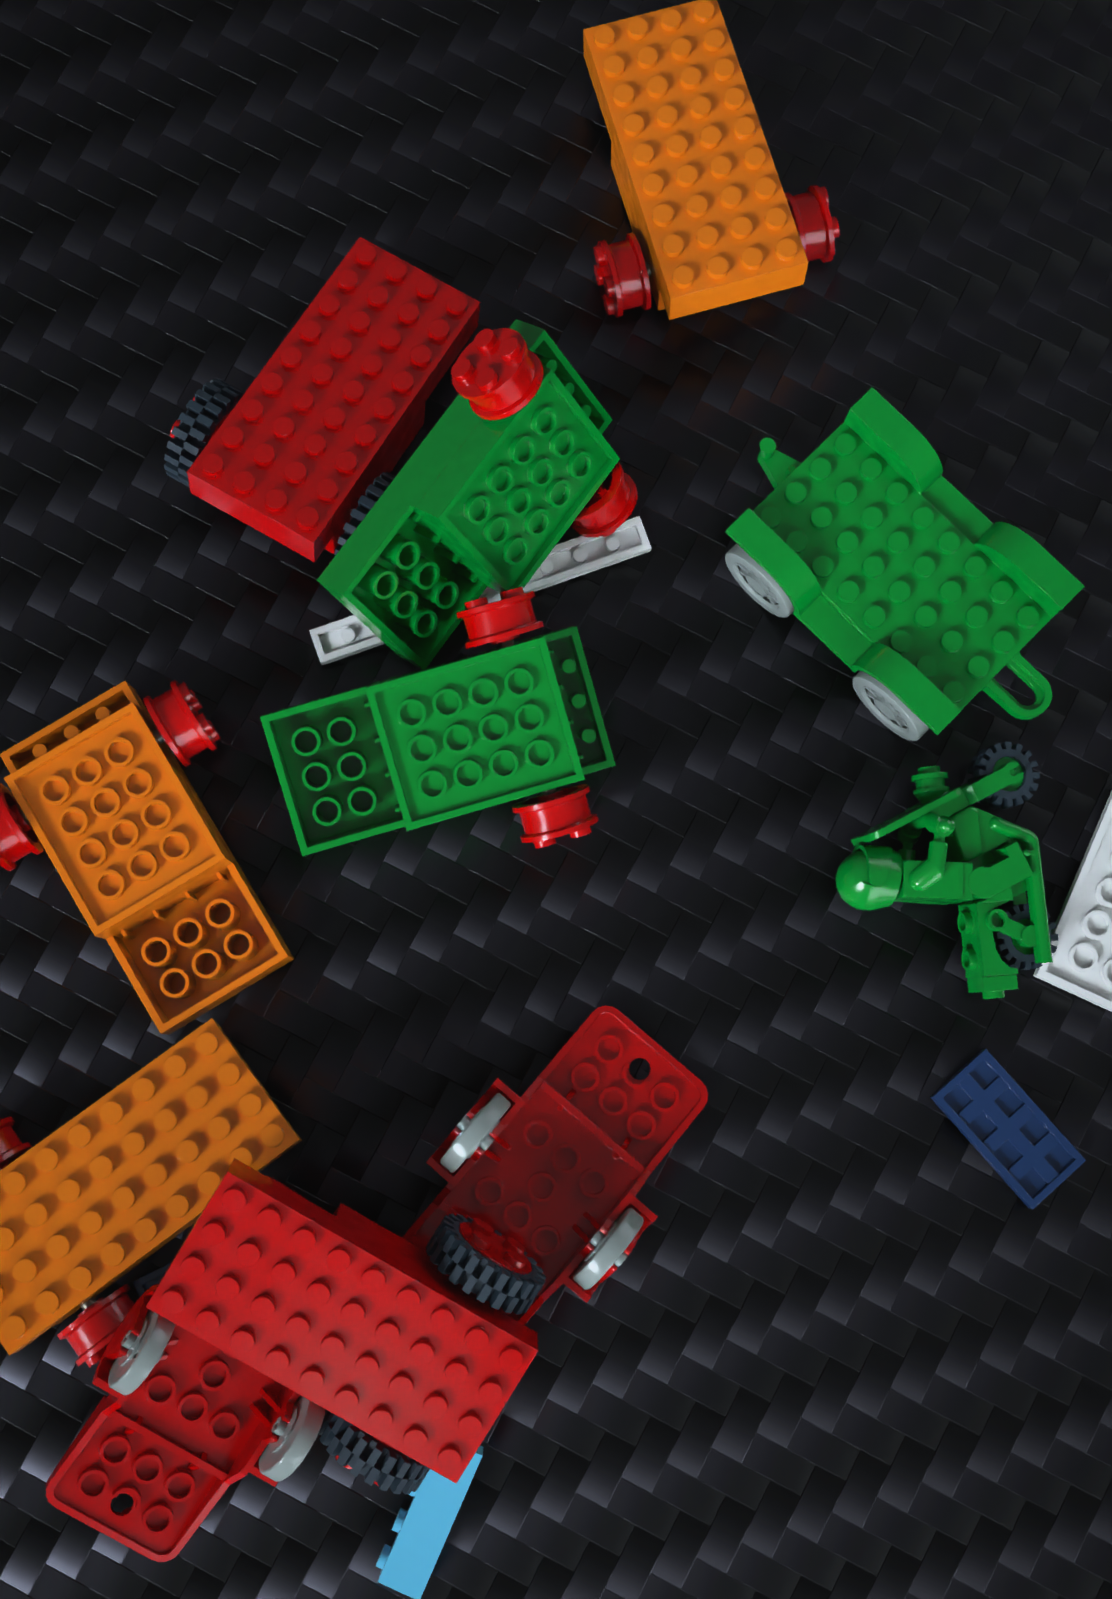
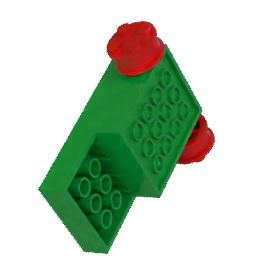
[317,319,638,669]
[260,586,616,856]

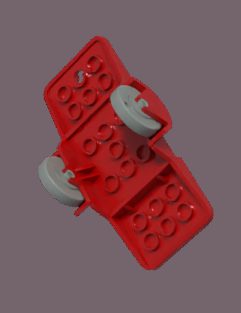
[402,1005,708,1325]
[46,1175,326,1562]

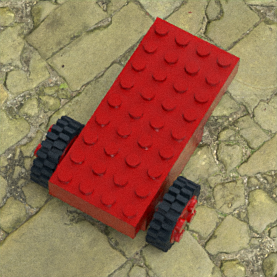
[164,237,481,562]
[146,1158,546,1495]

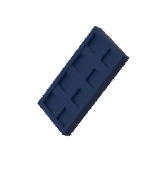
[930,1049,1086,1210]

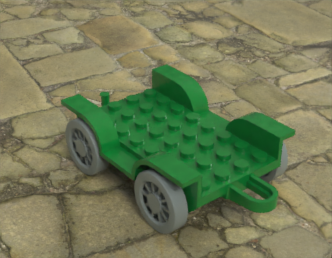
[725,387,1085,741]

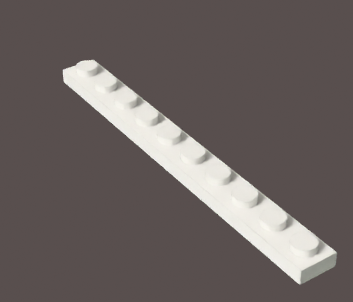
[309,516,651,665]

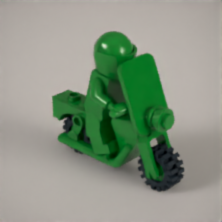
[835,742,1058,999]

